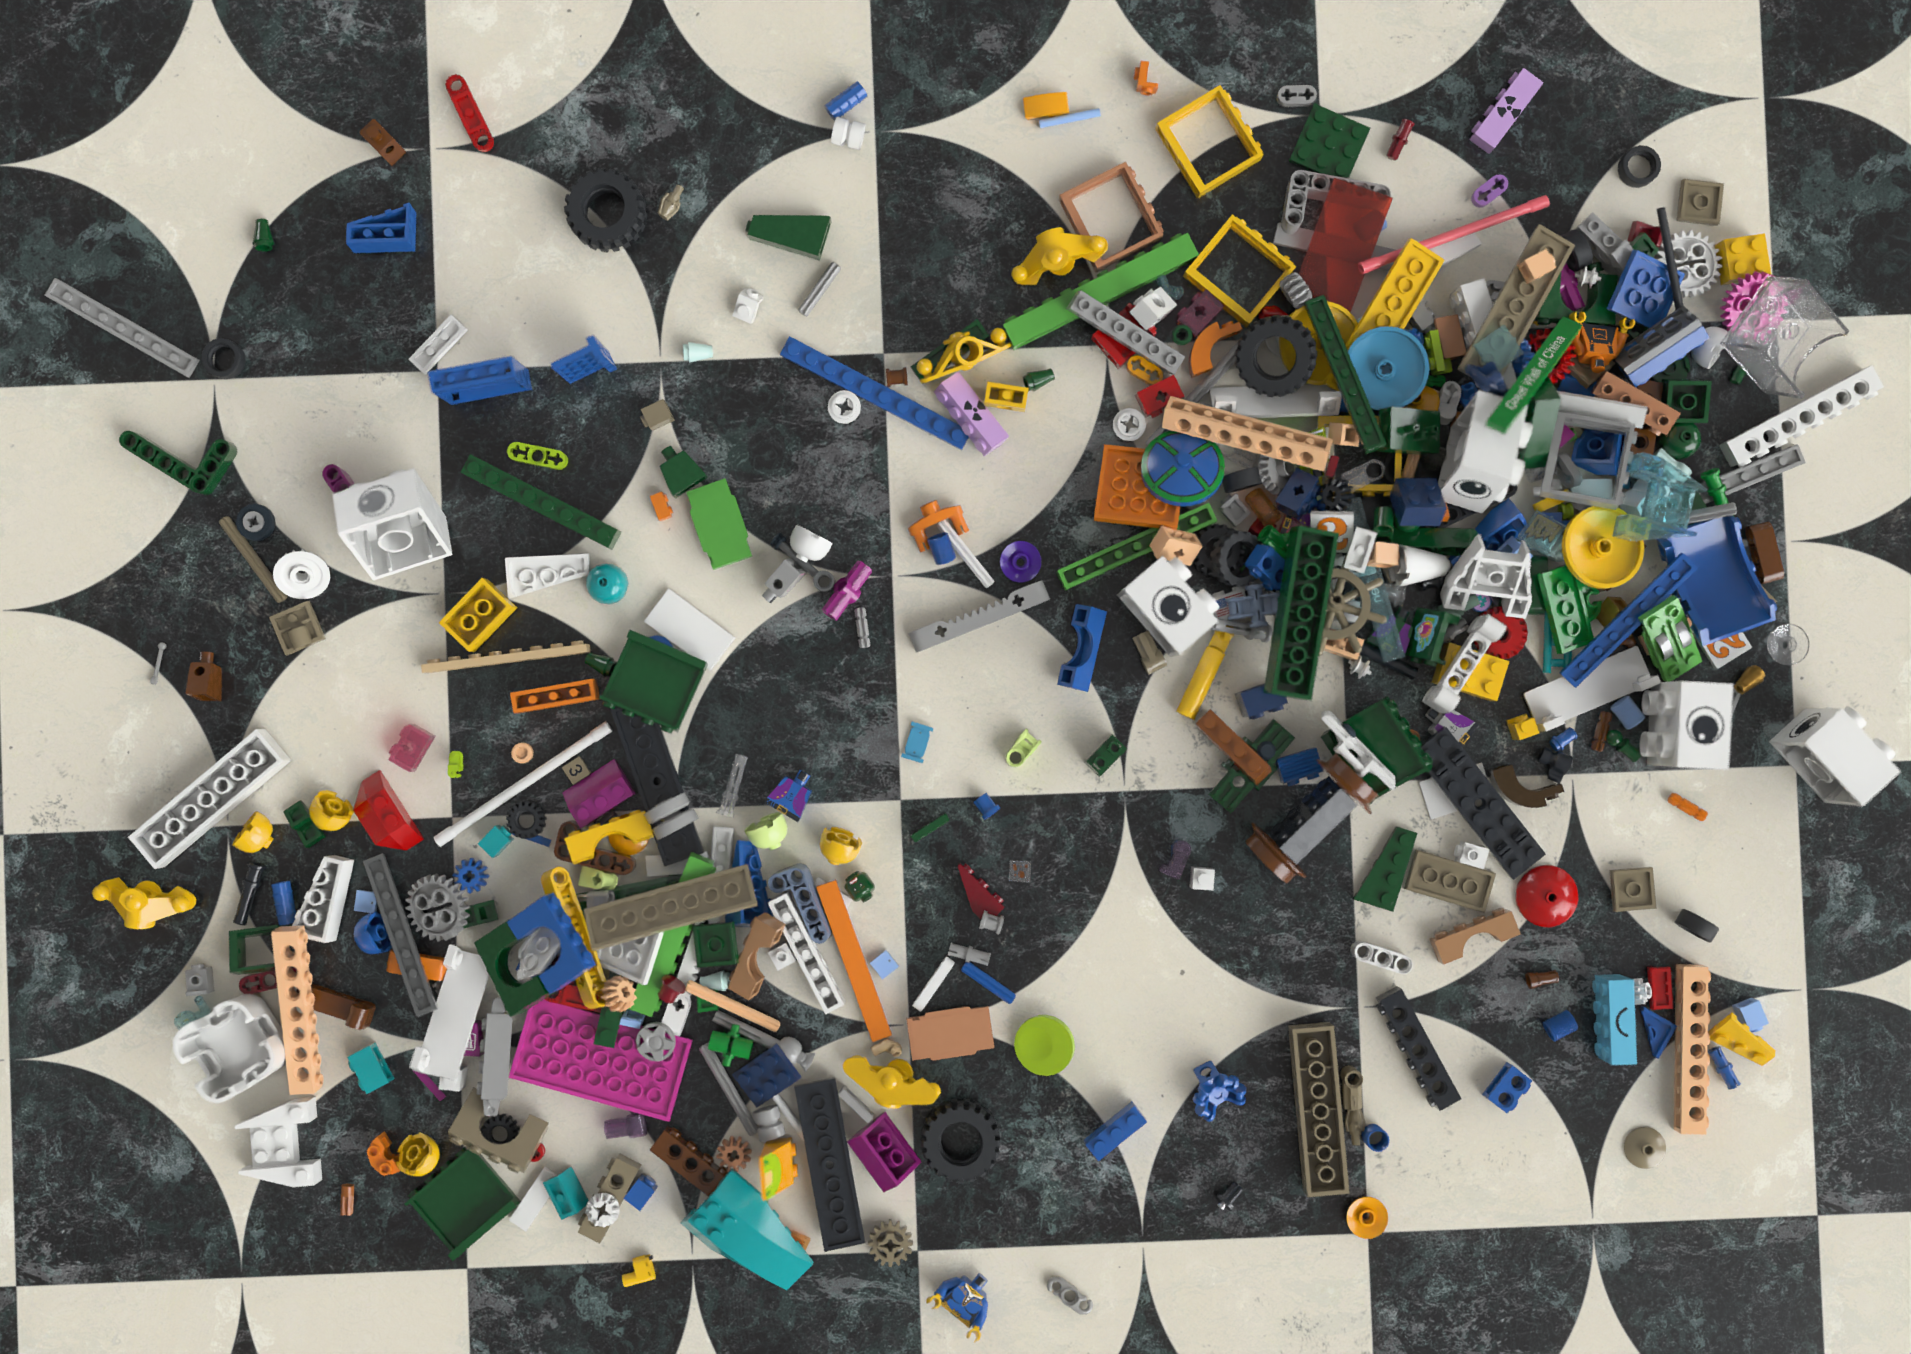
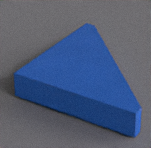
[1640,1006,1677,1059]

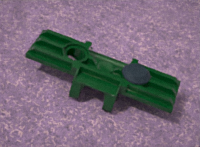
[1209,719,1295,813]

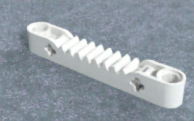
[662,916,721,1037]

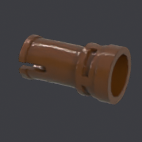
[1525,970,1559,989]

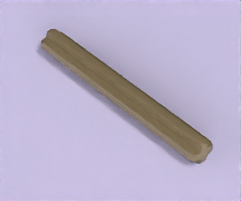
[219,516,287,603]

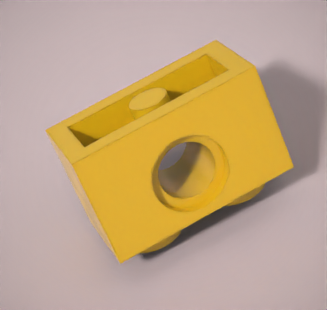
[984,382,1029,412]

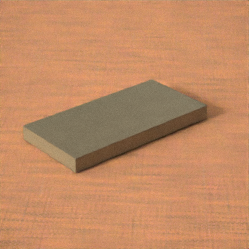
[1404,849,1496,913]

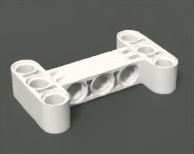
[1422,614,1507,713]

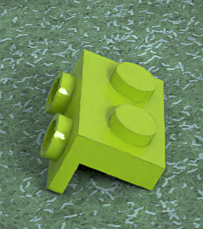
[1424,330,1452,375]

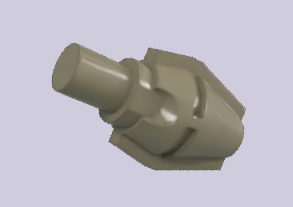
[657,185,684,220]
[1345,1109,1365,1145]

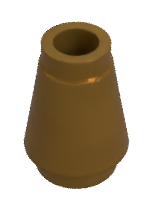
[1734,665,1765,694]

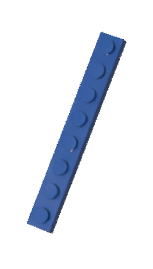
[1559,553,1698,688]

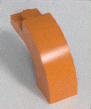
[1189,321,1242,378]

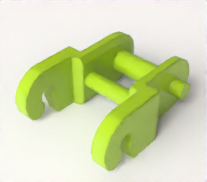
[447,751,463,778]

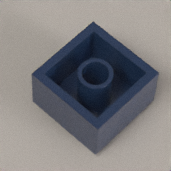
[1389,478,1447,526]
[1235,683,1288,720]

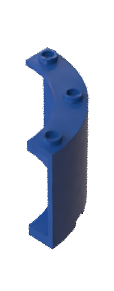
[1656,515,1777,647]

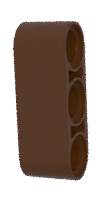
[1745,521,1784,584]

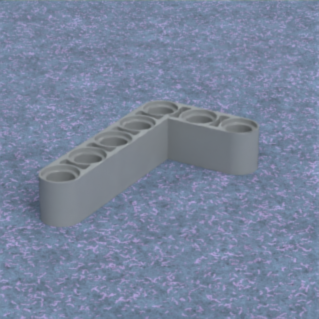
[1281,170,1391,234]

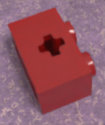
[1135,375,1185,418]

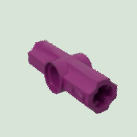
[1560,263,1585,312]
[822,560,872,621]

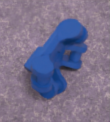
[1193,1060,1246,1122]

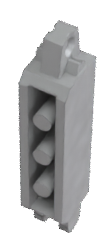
[477,998,512,1116]

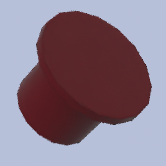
[658,975,686,1004]

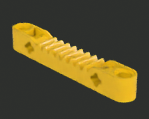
[541,867,606,1009]

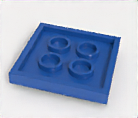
[1607,250,1685,329]

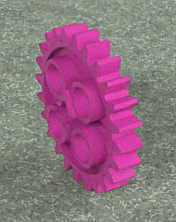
[1720,271,1788,340]

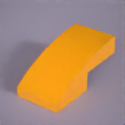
[1023,92,1069,120]

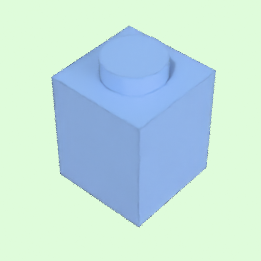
[1732,998,1769,1032]

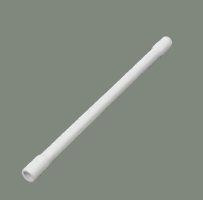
[434,721,613,847]

